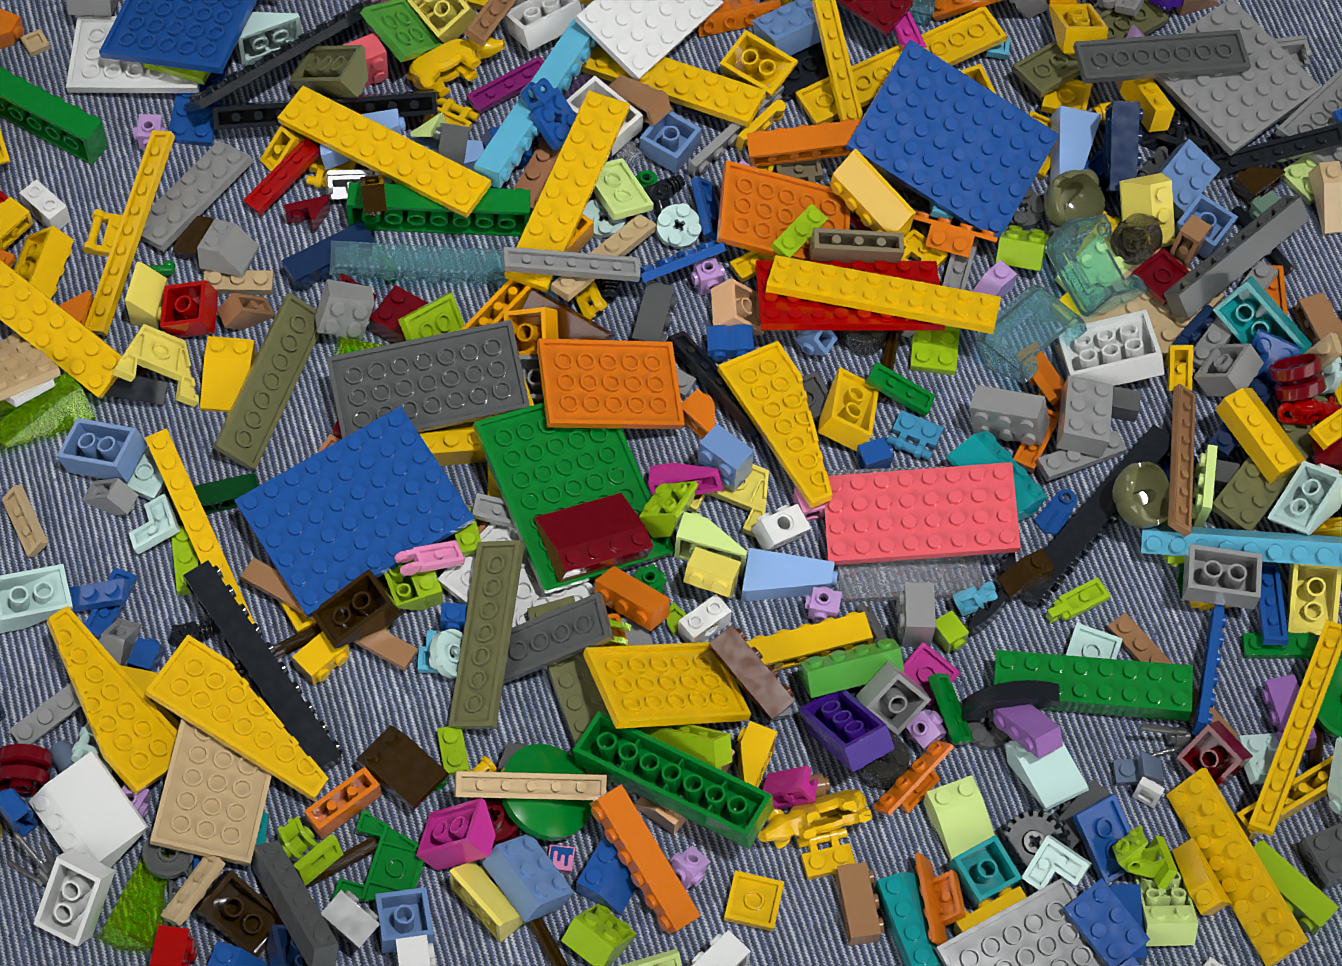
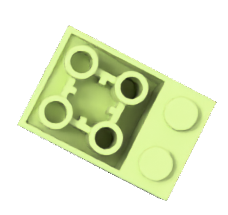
[1133,871,1198,946]

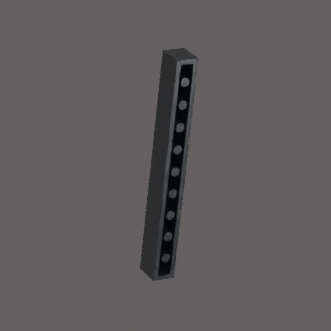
[213,90,439,130]
[1016,424,1172,610]
[183,560,343,773]

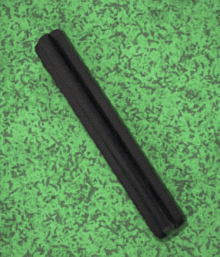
[1231,206,1294,276]

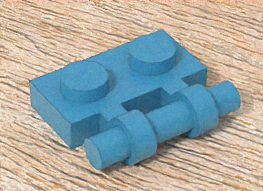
[886,410,944,460]

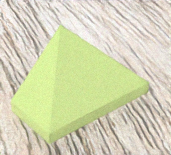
[411,112,447,139]

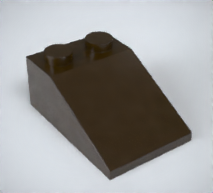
[311,569,403,649]
[356,725,449,809]
[192,870,284,958]

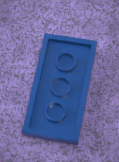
[169,69,227,147]
[632,240,726,284]

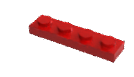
[243,138,321,215]

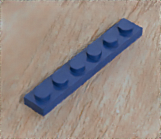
[1192,604,1227,735]

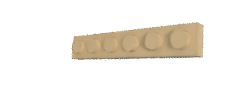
[551,214,657,301]
[454,771,607,800]

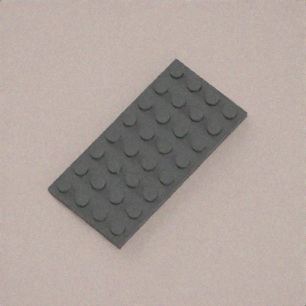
[326,320,530,439]

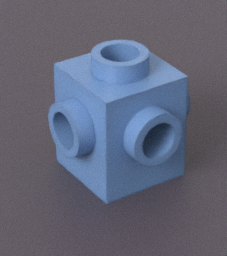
[795,330,838,355]

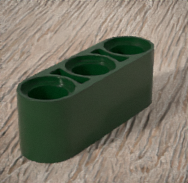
[194,473,260,515]

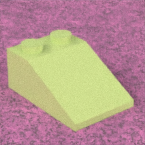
[674,512,747,576]
[923,775,995,861]

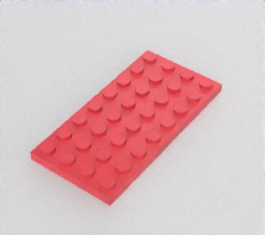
[824,462,1021,565]

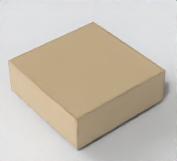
[20,29,51,57]

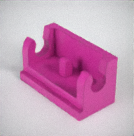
[763,765,818,809]

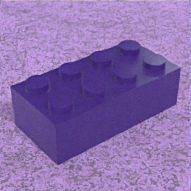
[799,690,895,772]

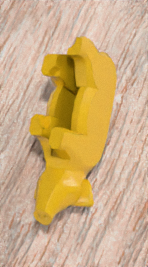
[407,37,505,97]
[758,789,872,849]

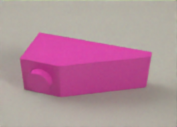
[648,463,723,496]

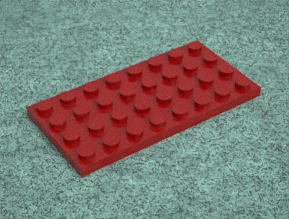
[755,260,945,331]

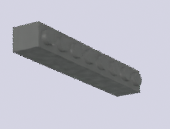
[1164,195,1309,318]

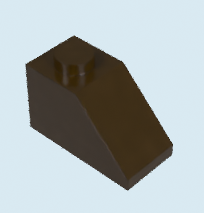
[1231,166,1285,207]
[360,175,387,216]
[997,548,1055,599]

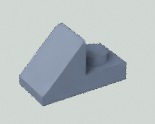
[1112,752,1164,786]

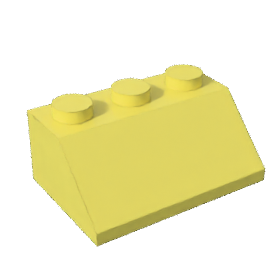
[1119,173,1175,248]
[449,861,523,943]

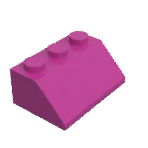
[416,798,496,871]

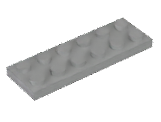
[140,140,253,252]

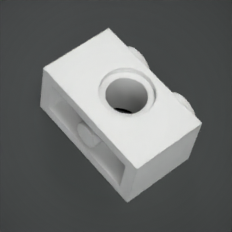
[19,179,71,230]
[751,504,811,551]
[678,594,732,643]

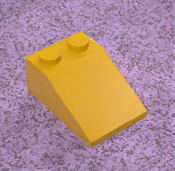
[1049,4,1108,55]
[720,30,798,96]
[200,336,257,413]
[817,367,879,452]
[736,721,778,788]

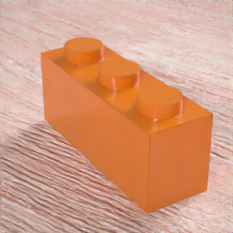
[594,566,670,631]
[304,767,381,840]

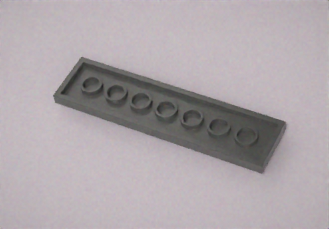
[1073,29,1251,84]

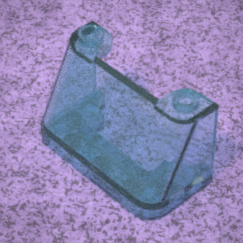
[1045,214,1148,316]
[976,285,1087,384]

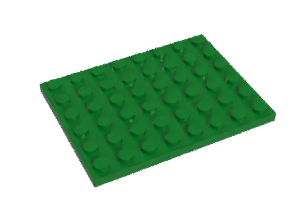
[473,403,675,595]

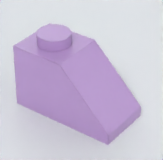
[973,260,1017,299]

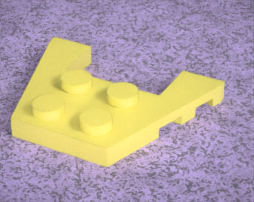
[112,324,199,407]
[688,464,769,538]

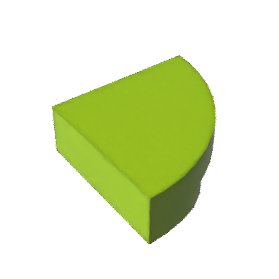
[666,602,687,636]

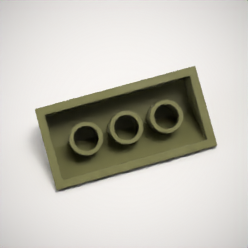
[289,45,368,98]

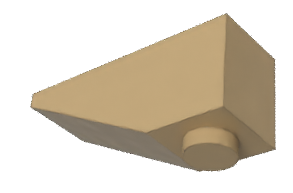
[1308,161,1342,235]

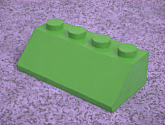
[797,638,904,698]

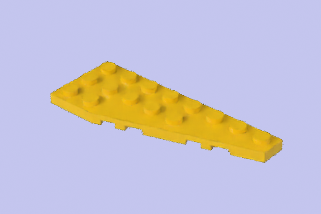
[717,341,833,509]
[46,605,178,795]
[145,635,329,801]

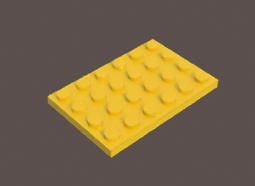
[583,642,751,729]

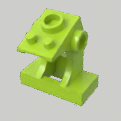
[277,816,344,886]
[1112,825,1178,889]

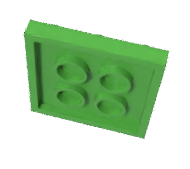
[360,0,442,62]

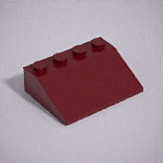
[534,493,654,583]

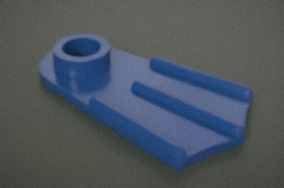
[1034,489,1077,536]

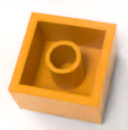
[503,307,559,355]

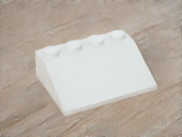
[1056,310,1165,386]
[29,751,149,868]

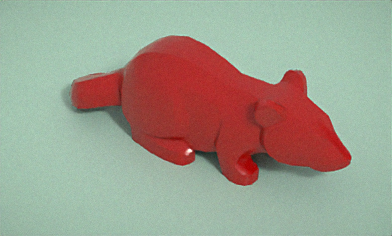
[1277,396,1342,426]

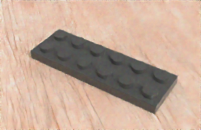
[503,592,614,684]

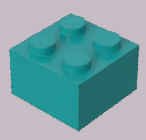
[948,835,1022,908]

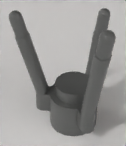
[1140,723,1191,757]
[7,833,55,888]

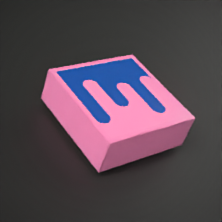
[548,844,575,874]

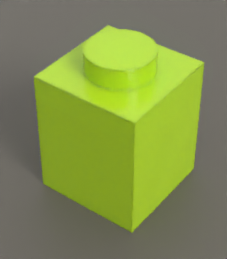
[933,610,969,654]

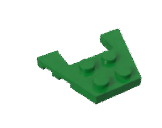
[332,809,425,902]

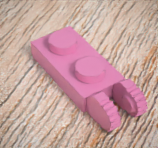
[394,540,465,576]

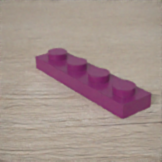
[466,56,544,114]

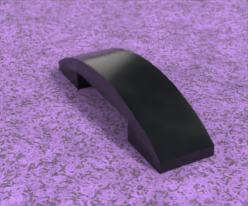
[1139,122,1209,156]
[72,376,168,406]
[967,552,1016,638]
[963,680,1060,721]

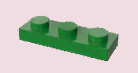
[865,362,936,417]
[1241,633,1316,659]
[928,673,974,745]

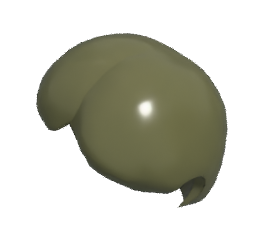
[1044,169,1105,235]
[1112,462,1170,529]

